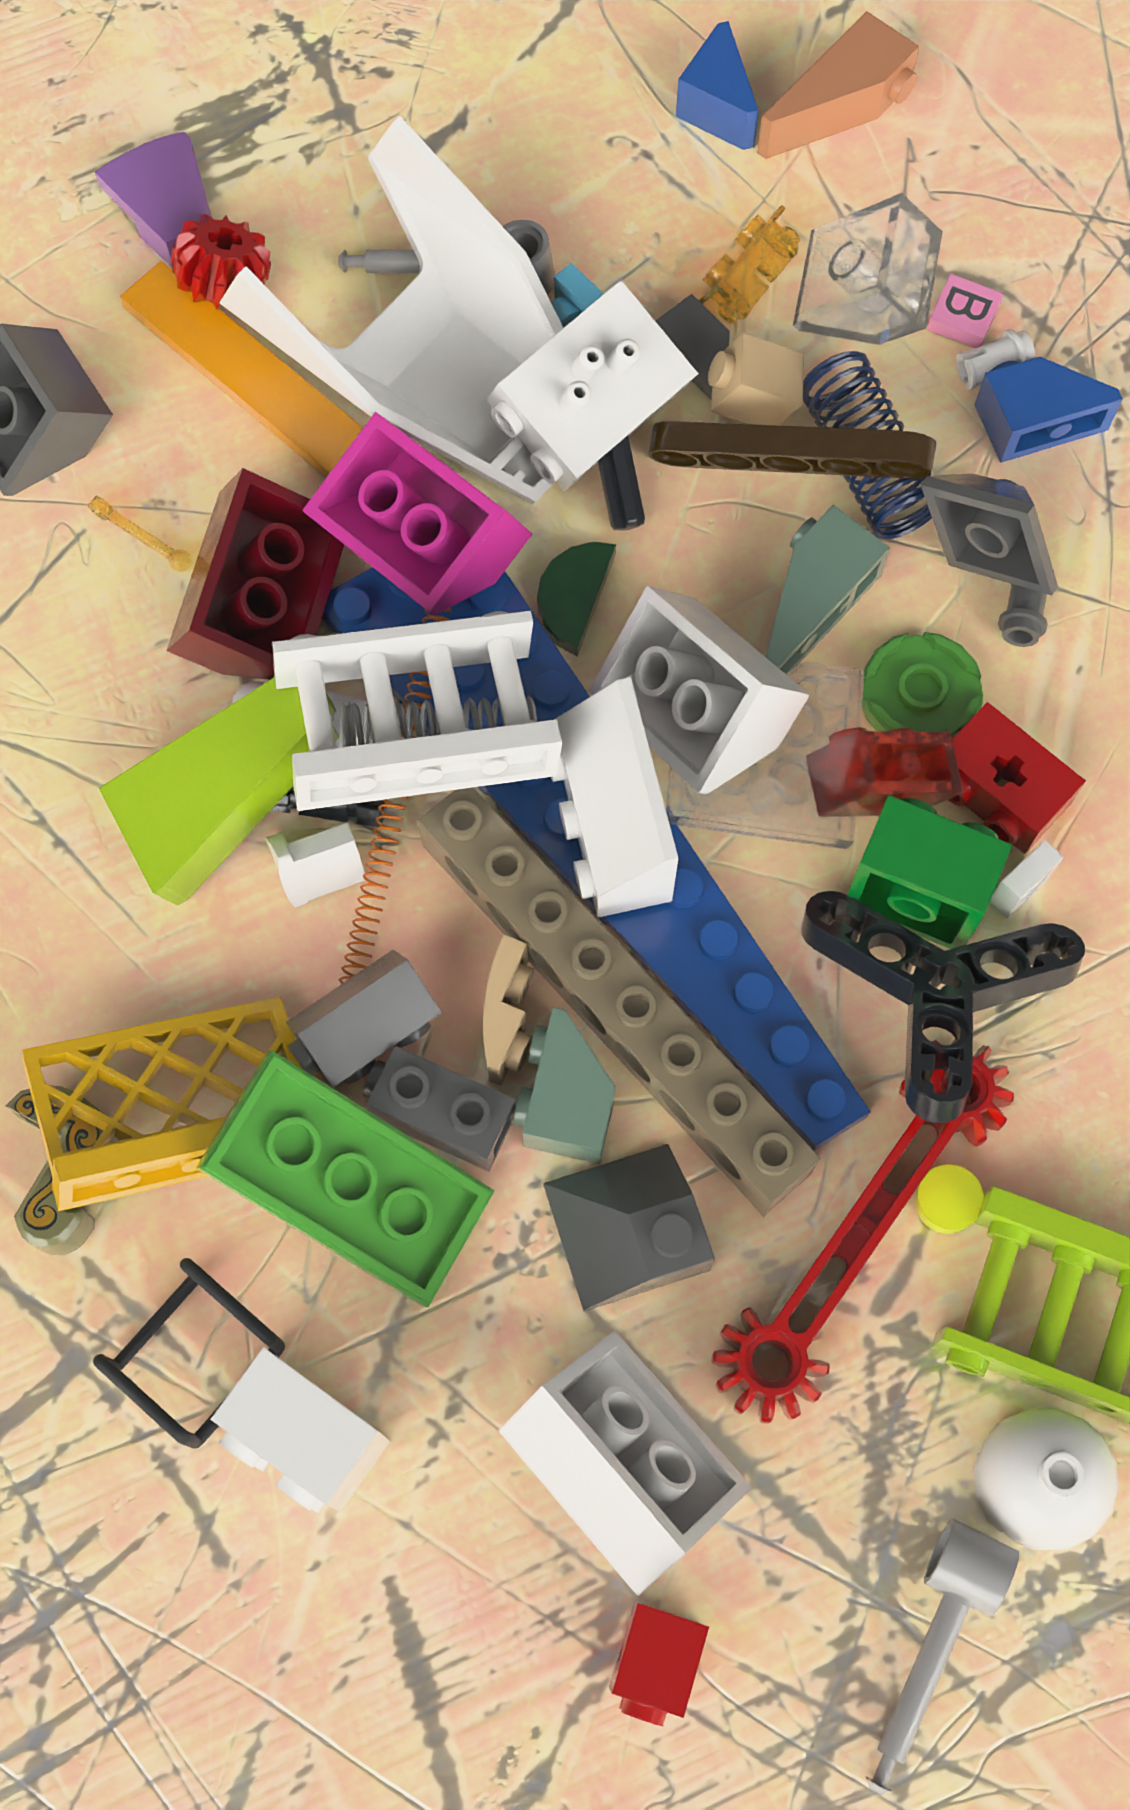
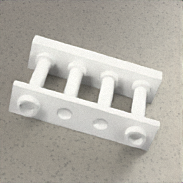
[272,611,562,811]

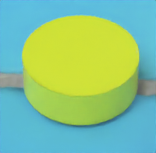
[914,1164,984,1234]

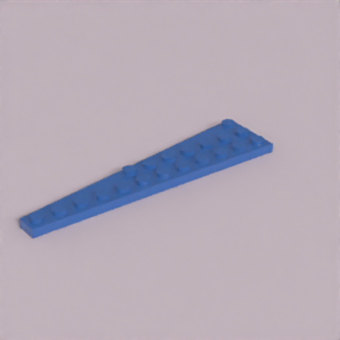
[322,567,871,1151]

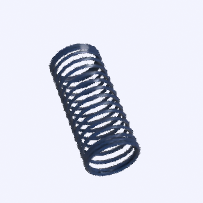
[803,351,932,539]

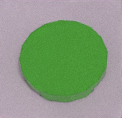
[859,632,983,751]

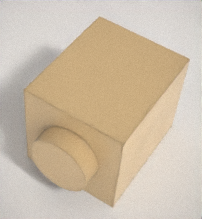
[708,332,804,425]

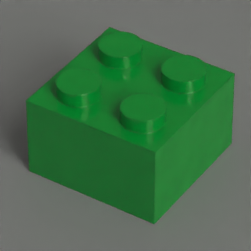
[847,795,1012,949]

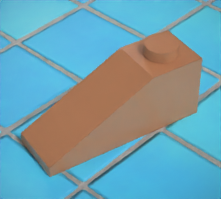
[757,11,919,159]

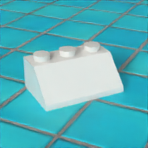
[589,585,810,794]
[551,677,678,918]
[499,1331,752,1596]

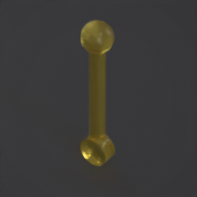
[88,495,192,572]

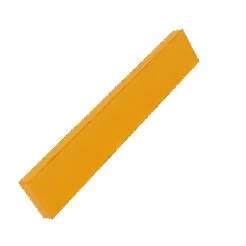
[120,261,363,478]

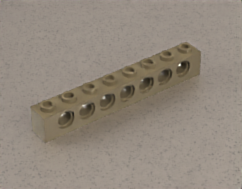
[418,787,820,1217]

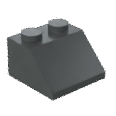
[0,323,113,496]

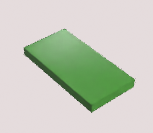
[196,1050,495,1308]

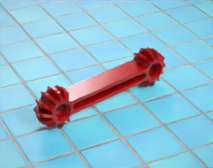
[711,1039,1014,1424]

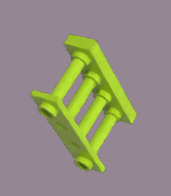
[931,1186,1130,1424]

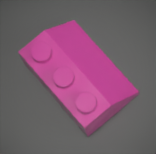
[302,412,532,616]

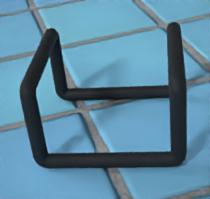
[93,1258,285,1449]

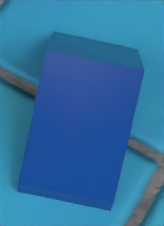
[676,21,759,150]

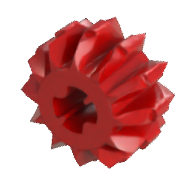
[171,214,271,310]

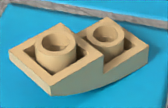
[483,934,534,1086]

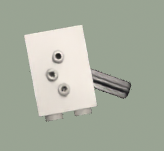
[487,280,698,531]

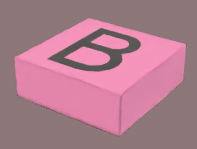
[927,273,1004,348]

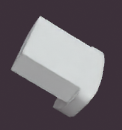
[265,823,365,908]

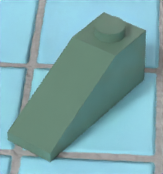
[765,504,890,676]

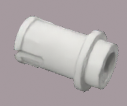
[956,329,1036,390]

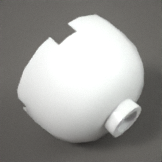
[973,1408,1119,1550]

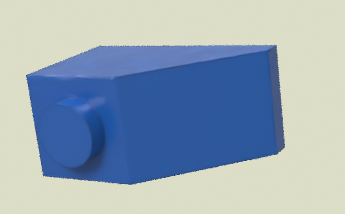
[974,357,1123,463]

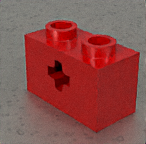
[929,702,1086,854]
[609,1602,709,1727]

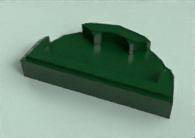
[537,542,616,657]

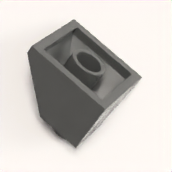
[921,473,1058,596]
[543,1144,715,1312]

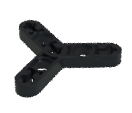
[801,891,1085,1123]

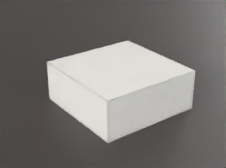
[990,840,1064,919]

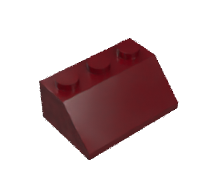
[166,468,344,680]

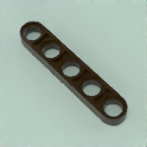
[648,421,937,479]

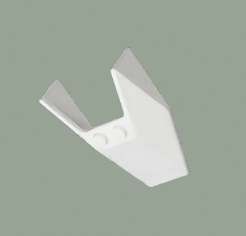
[219,115,563,504]

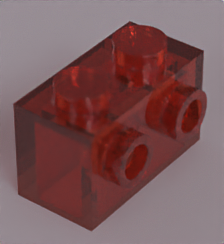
[806,727,964,817]

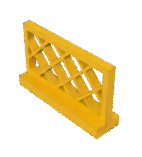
[22,996,302,1211]

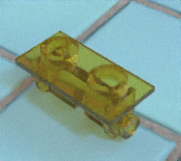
[698,205,800,323]

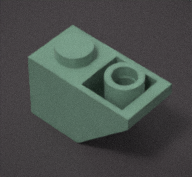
[513,1007,616,1164]

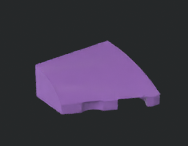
[95,132,212,268]

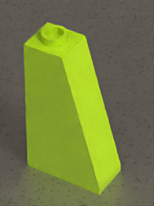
[99,677,339,906]

